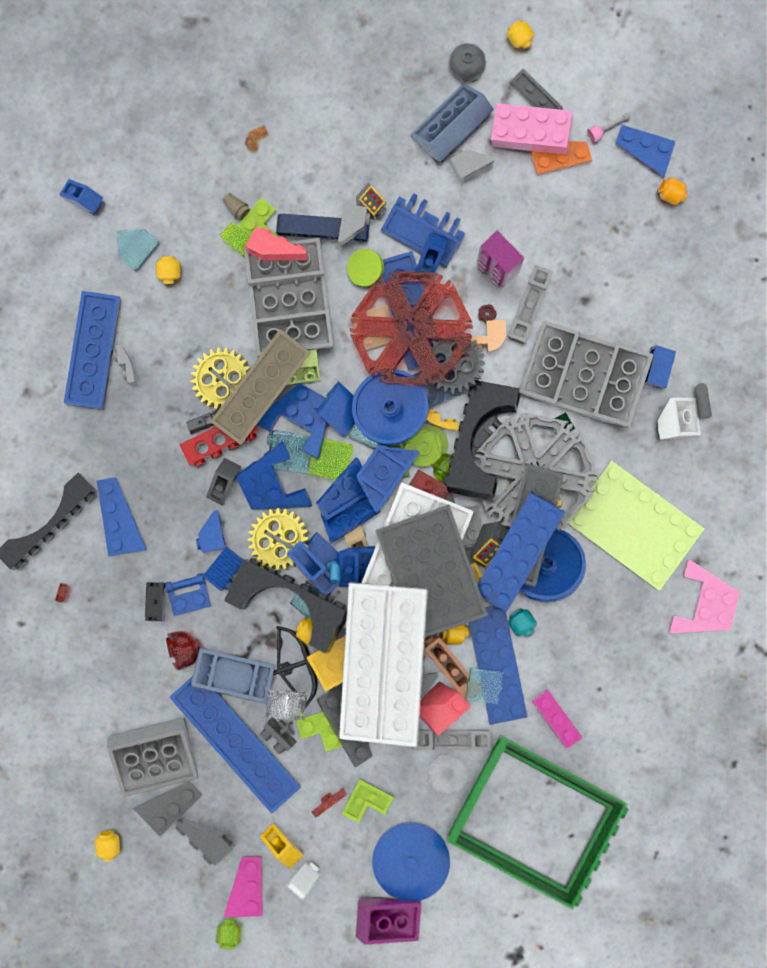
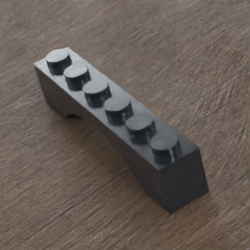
[0,472,96,570]

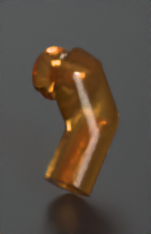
[245,125,268,150]

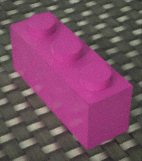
[531,689,583,749]

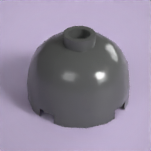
[448,43,486,83]

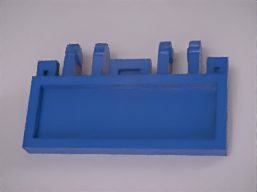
[381,193,465,267]

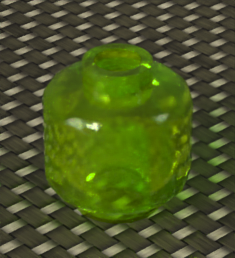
[433,453,454,482]
[216,920,242,950]

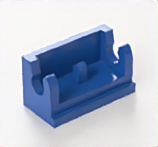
[644,345,676,388]

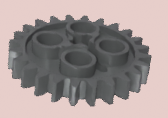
[423,331,485,394]

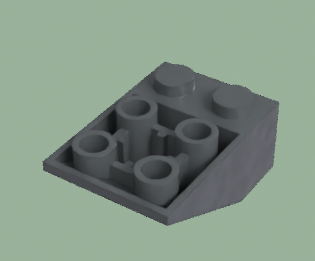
[175,817,235,866]

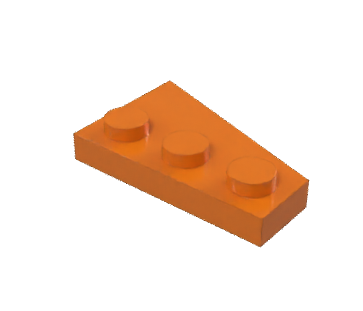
[530,141,592,175]

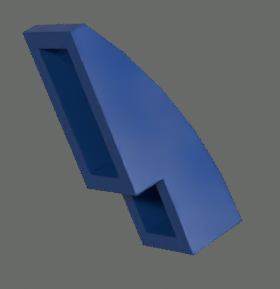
[286,540,340,595]

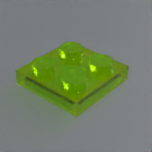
[308,438,354,480]

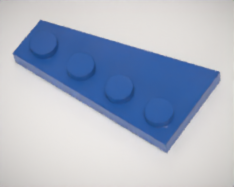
[97,477,147,556]

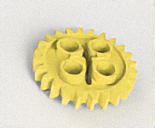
[190,347,251,410]
[247,508,310,571]

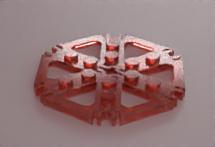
[350,271,473,387]

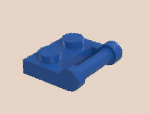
[165,573,211,616]

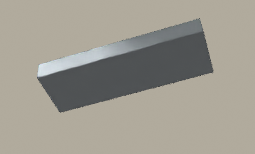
[510,69,563,110]

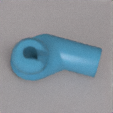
[326,560,340,583]

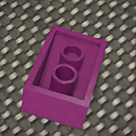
[356,898,421,945]

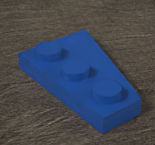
[615,124,676,178]
[316,457,366,520]
[321,497,381,543]

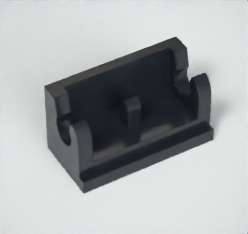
[145,582,166,621]

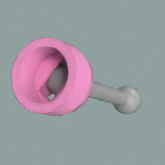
[587,113,630,143]

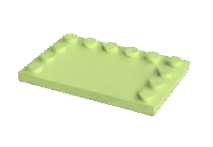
[568,461,704,591]

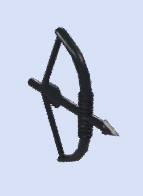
[273,626,318,708]

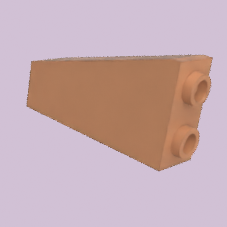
[424,634,481,701]

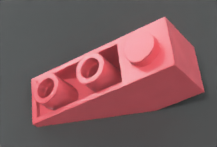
[245,227,308,261]

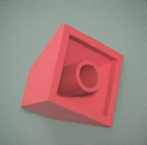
[419,682,471,736]

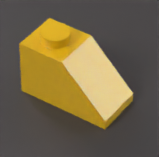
[260,823,304,869]

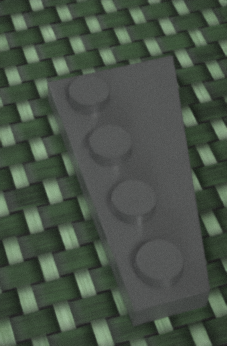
[316,683,372,767]

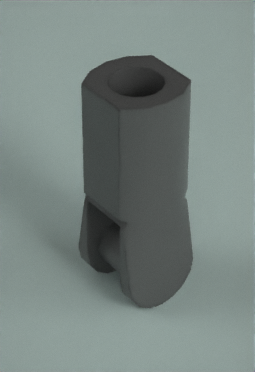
[695,383,712,419]
[186,410,218,434]

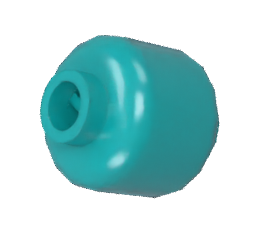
[508,608,537,638]

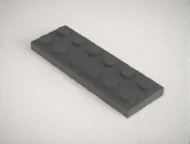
[510,463,564,586]

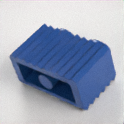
[202,546,243,591]

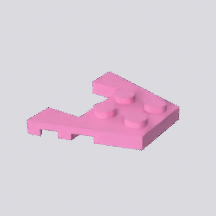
[669,560,740,633]

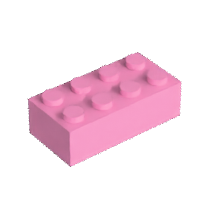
[491,103,573,155]

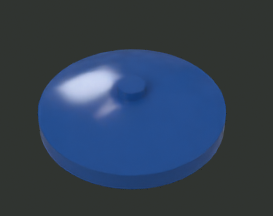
[352,369,429,445]
[520,528,586,602]
[372,822,450,901]

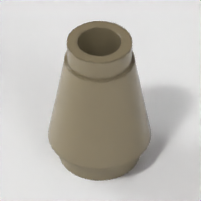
[222,193,250,220]

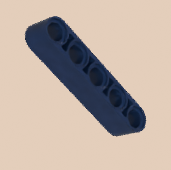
[276,214,370,242]

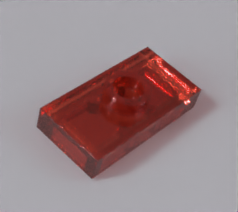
[409,469,449,500]
[311,787,347,817]

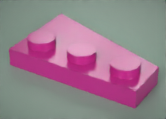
[224,856,263,917]

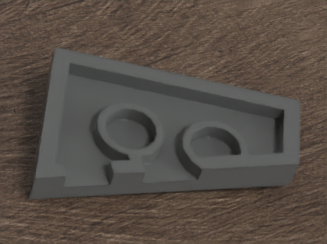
[133,781,202,836]

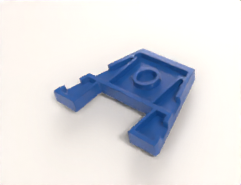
[256,383,328,459]
[236,441,312,510]

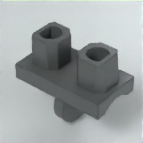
[260,717,296,754]

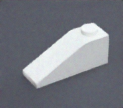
[288,861,321,899]

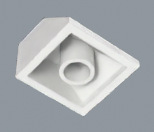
[658,398,701,440]

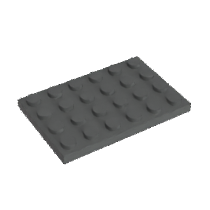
[375,505,488,637]

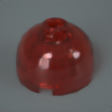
[166,631,200,671]

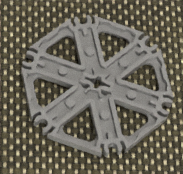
[475,413,597,531]

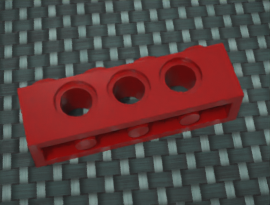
[179,426,259,468]

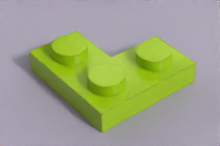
[237,197,278,237]
[296,712,342,752]
[342,779,394,823]

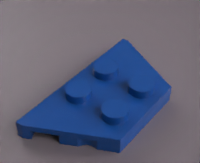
[356,445,420,513]

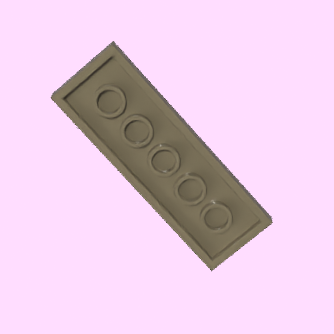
[210,329,311,445]

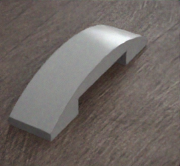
[508,265,553,343]
[413,730,491,751]

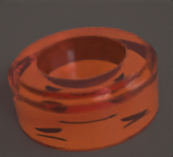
[55,583,68,603]

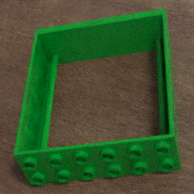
[446,735,628,910]

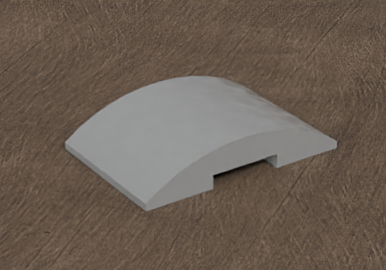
[244,238,334,357]
[520,320,654,428]

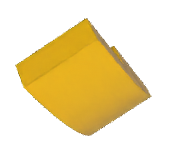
[426,410,460,432]

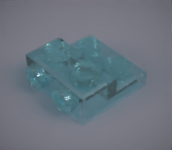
[267,430,311,474]

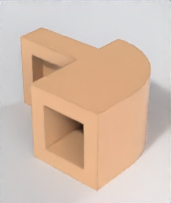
[470,320,506,354]

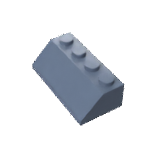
[410,83,494,162]

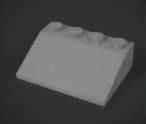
[107,718,198,797]

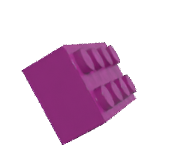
[477,230,525,288]

